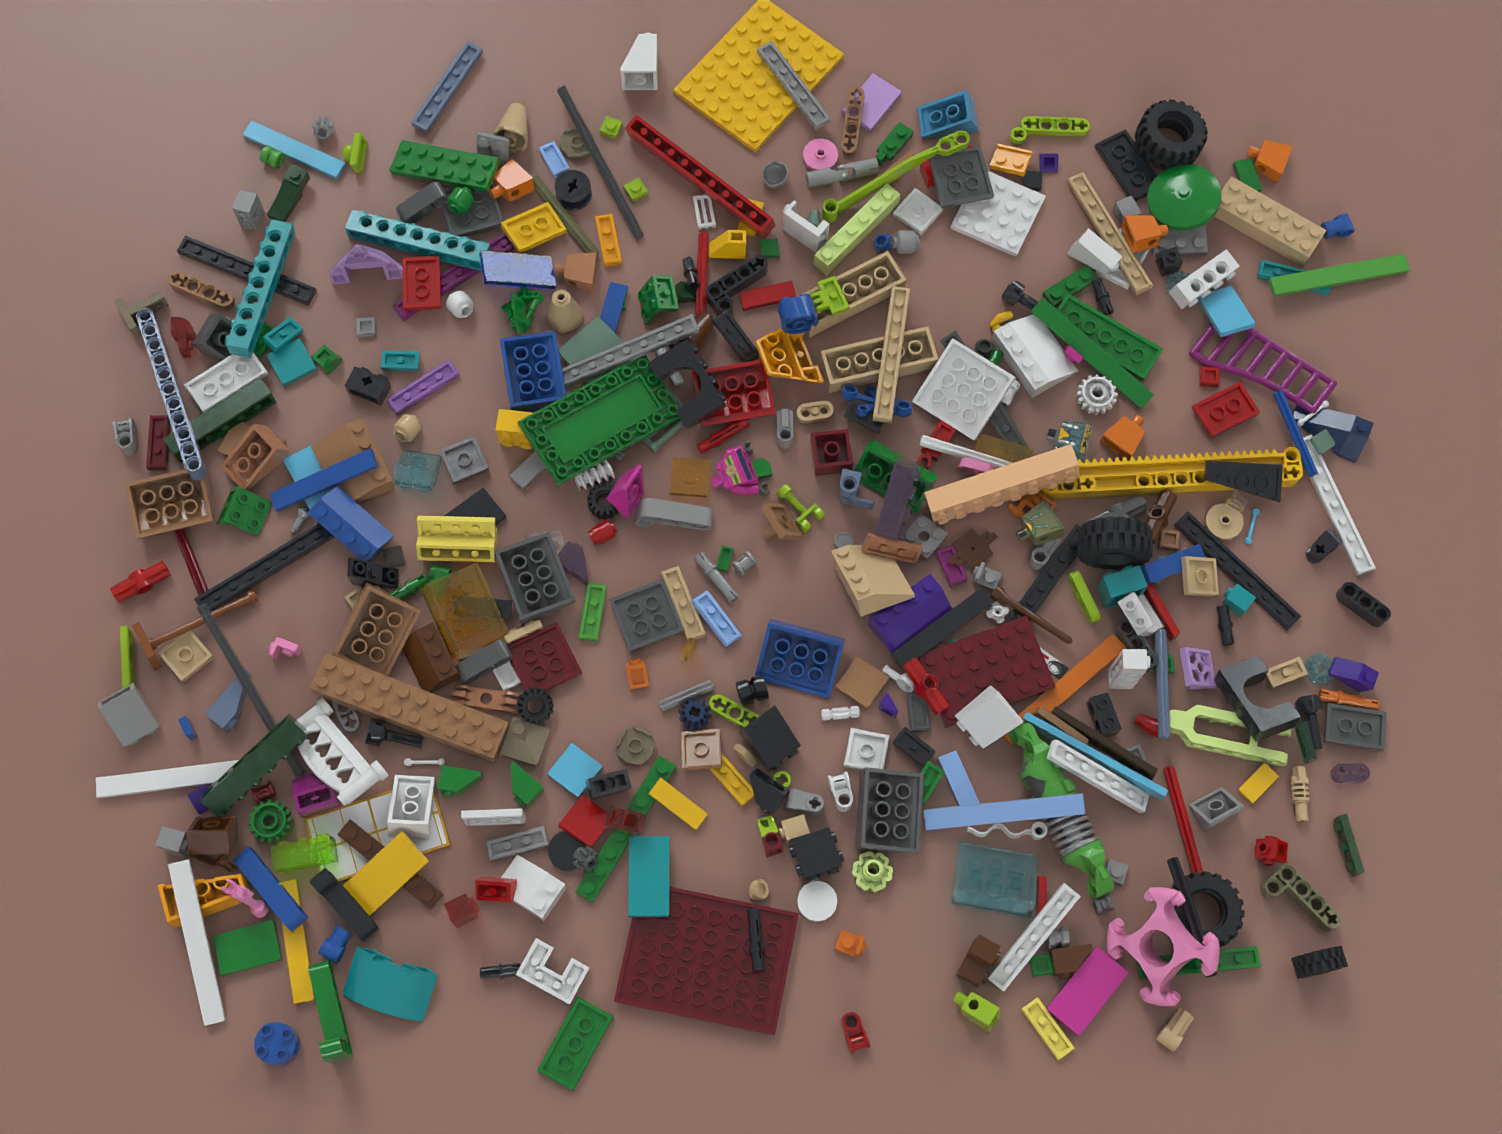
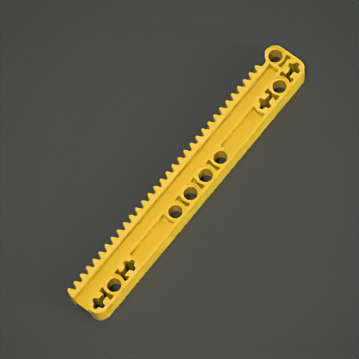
[1040,447,1303,500]

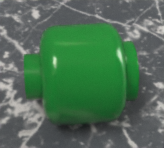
[447,187,474,215]

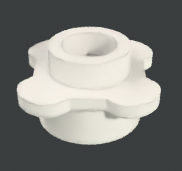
[986,601,1009,624]

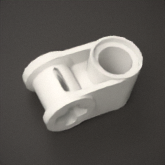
[827,771,853,812]

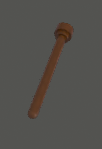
[990,585,1073,644]

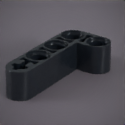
[706,255,768,316]
[309,868,379,942]

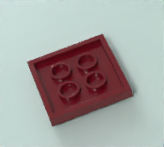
[507,622,582,691]

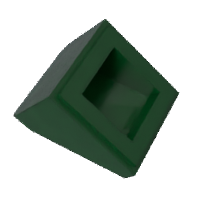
[675,281,696,303]

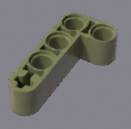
[1260,865,1341,931]

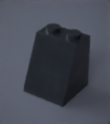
[739,705,801,771]

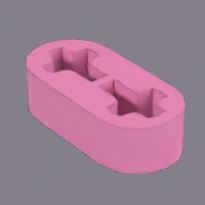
[957,458,994,475]

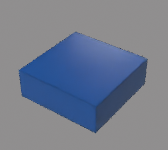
[179,716,198,740]

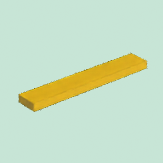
[279,879,315,1005]

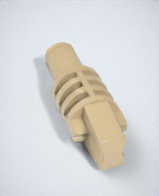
[1290,766,1310,822]

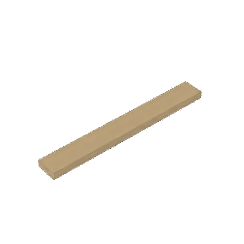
[1067,172,1153,295]
[873,286,910,423]

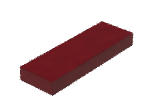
[146,415,170,470]

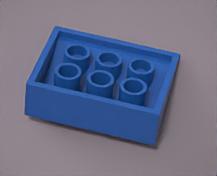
[500,331,566,413]
[755,619,845,698]

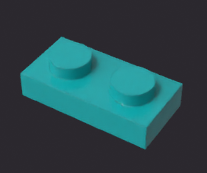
[263,317,304,352]
[381,350,420,371]

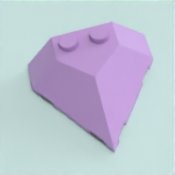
[329,244,403,284]

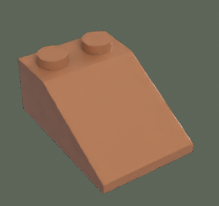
[221,424,290,490]

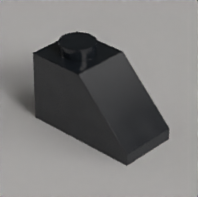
[750,768,789,814]

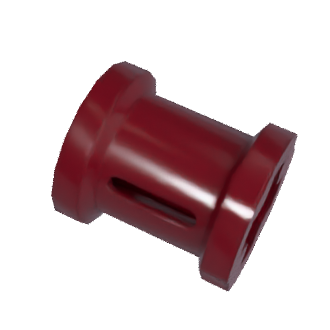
[251,781,277,805]

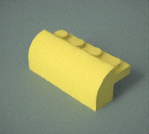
[416,516,497,562]

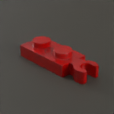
[917,420,956,470]

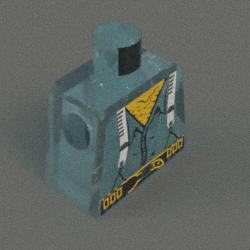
[1046,421,1093,463]

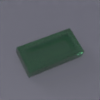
[1294,721,1317,764]

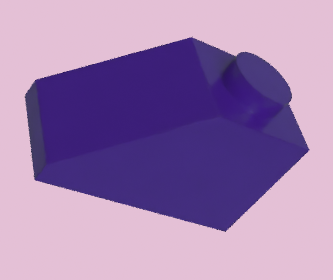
[1328,657,1379,692]

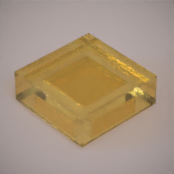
[680,637,696,661]

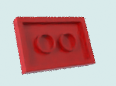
[402,256,441,311]
[1191,381,1260,438]

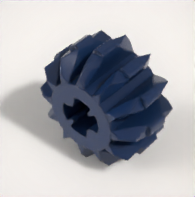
[678,697,712,731]

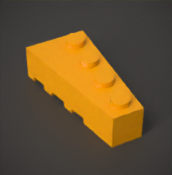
[157,874,250,928]

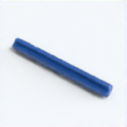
[1273,390,1318,477]

